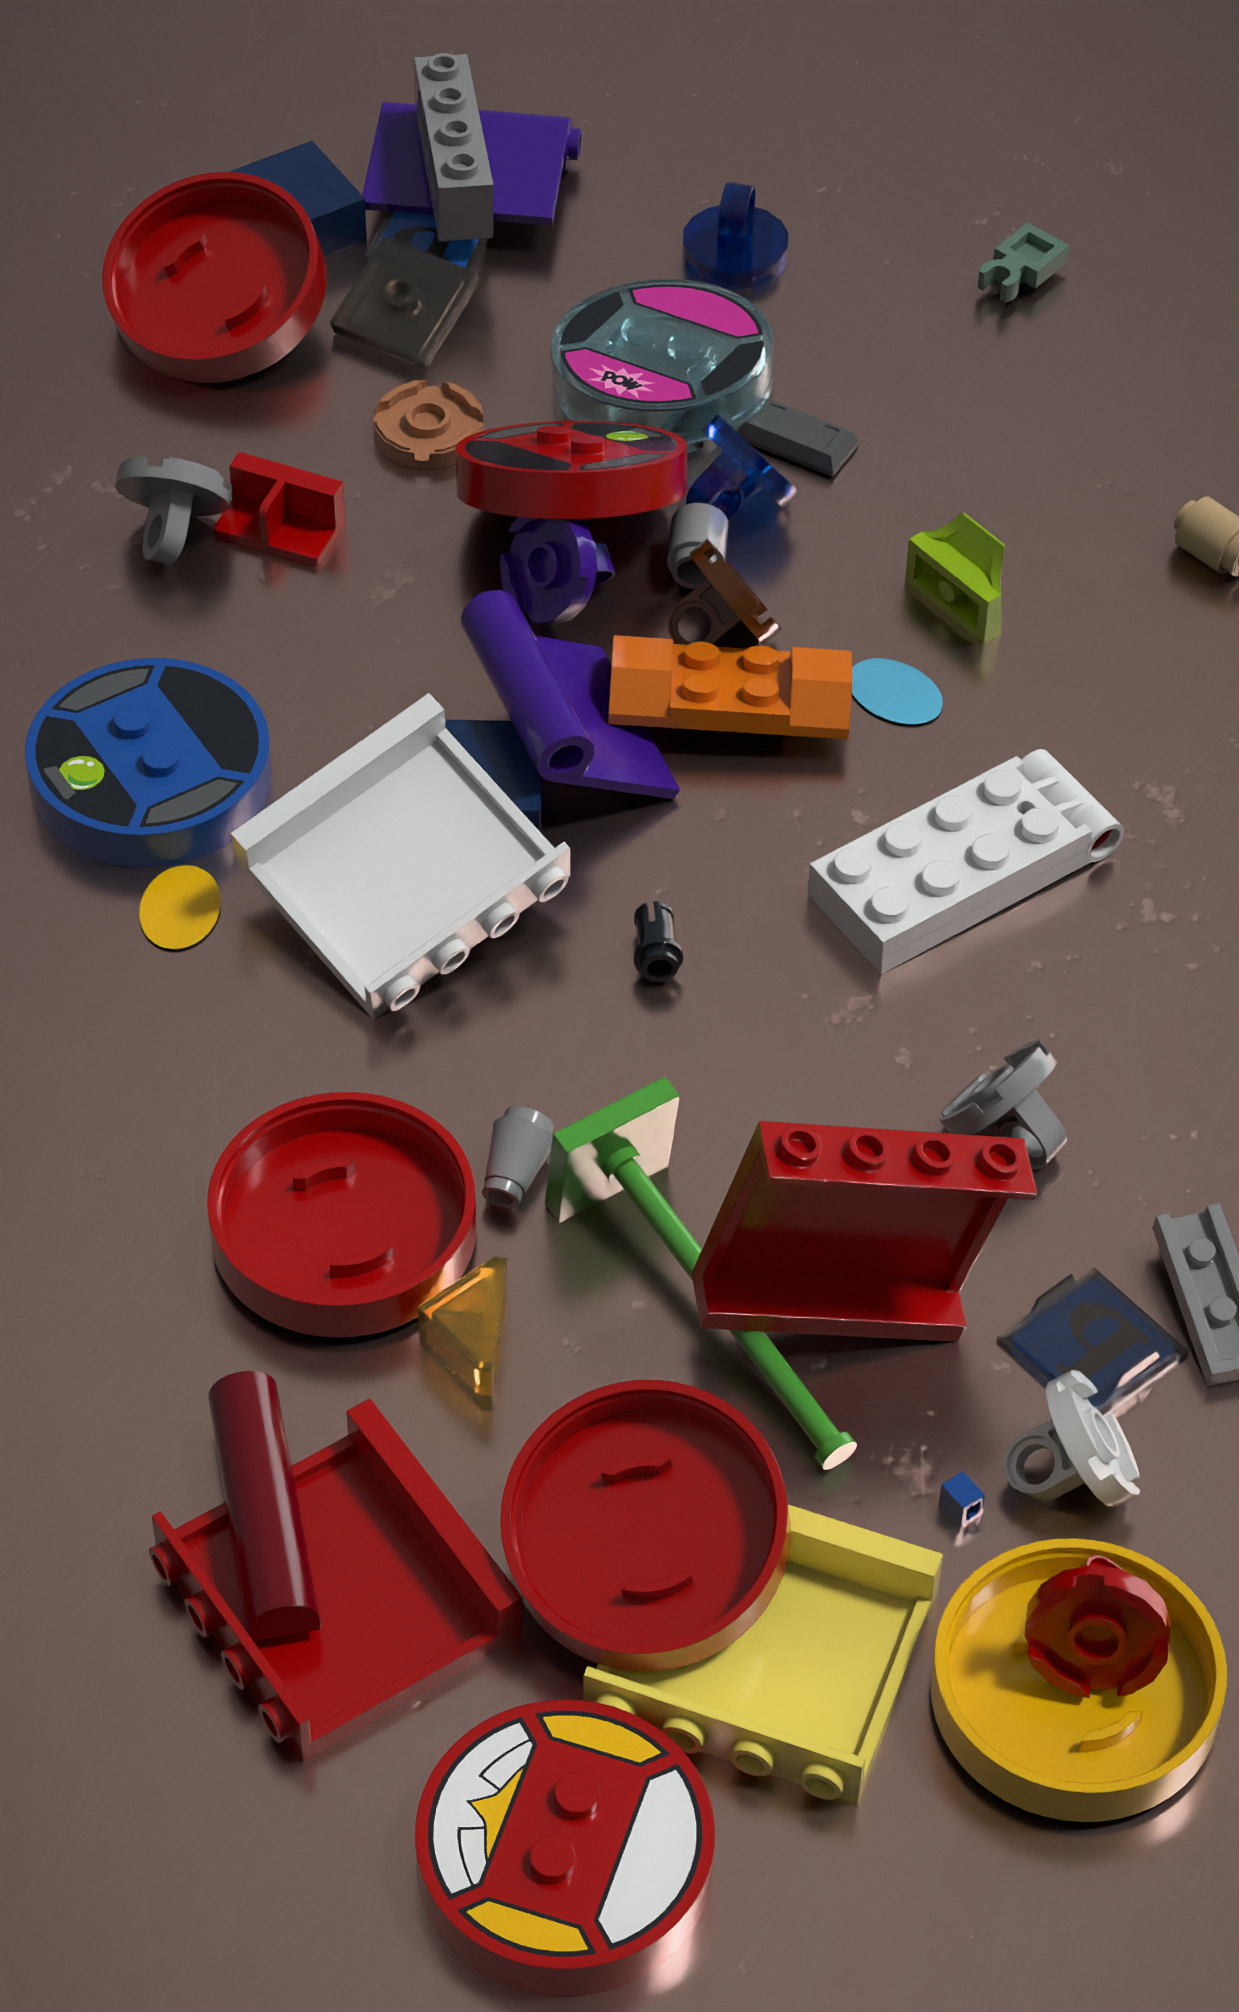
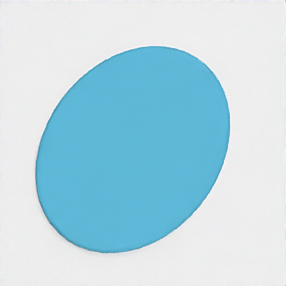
[852,658,943,725]

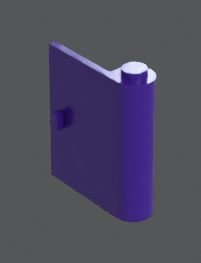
[461,590,681,799]

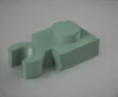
[978,223,1070,303]

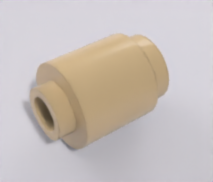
[1174,496,1239,577]

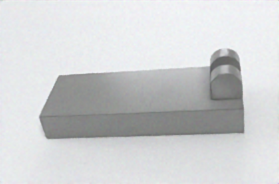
[1152,1203,1239,1387]

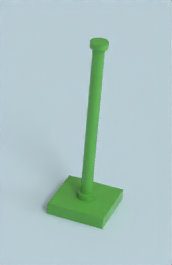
[545,1077,857,1469]

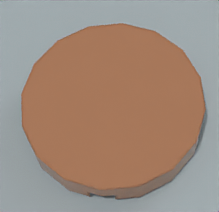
[373,380,484,469]

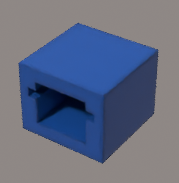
[939,1471,985,1527]

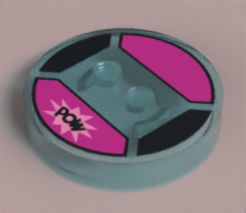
[551,279,774,444]

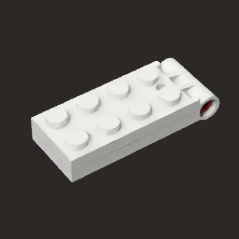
[808,749,1125,974]

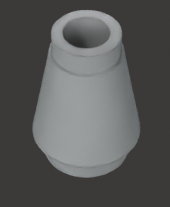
[482,1106,554,1209]

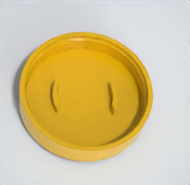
[930,1538,1227,1822]

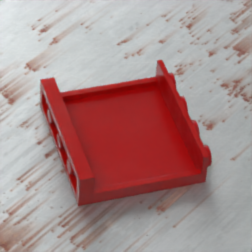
[691,1121,1037,1342]
[149,1398,523,1762]

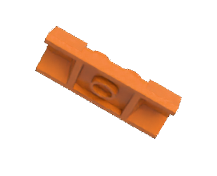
[608,635,852,740]

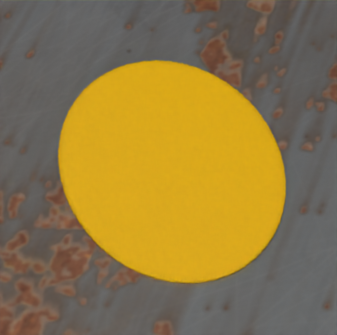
[139,865,221,949]

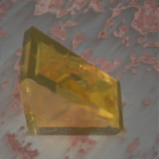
[418,1257,508,1408]

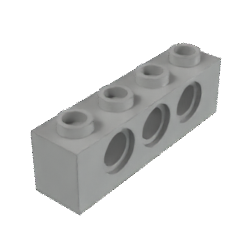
[414,53,493,241]

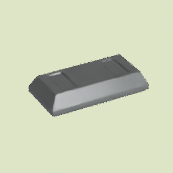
[734,397,859,477]

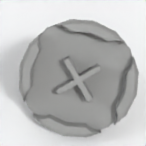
[115,456,232,566]

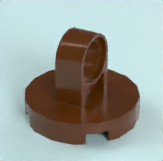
[667,538,782,645]

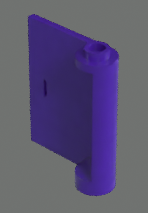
[362,102,582,226]

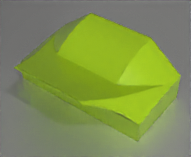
[905,513,1005,645]

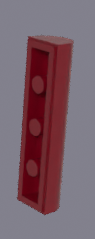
[208,1371,321,1641]

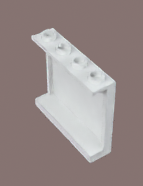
[230,693,571,1020]

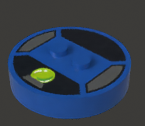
[25,658,272,868]

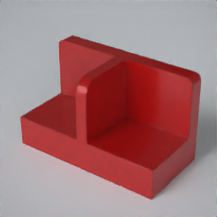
[214,452,346,567]

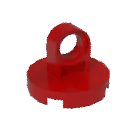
[1024,1555,1171,1698]

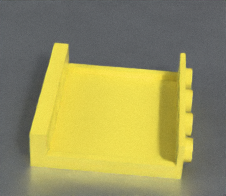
[583,1505,943,1804]

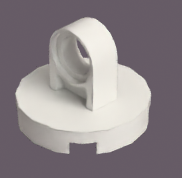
[1003,1370,1140,1507]

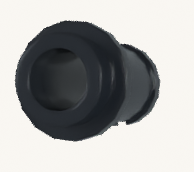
[633,901,683,982]

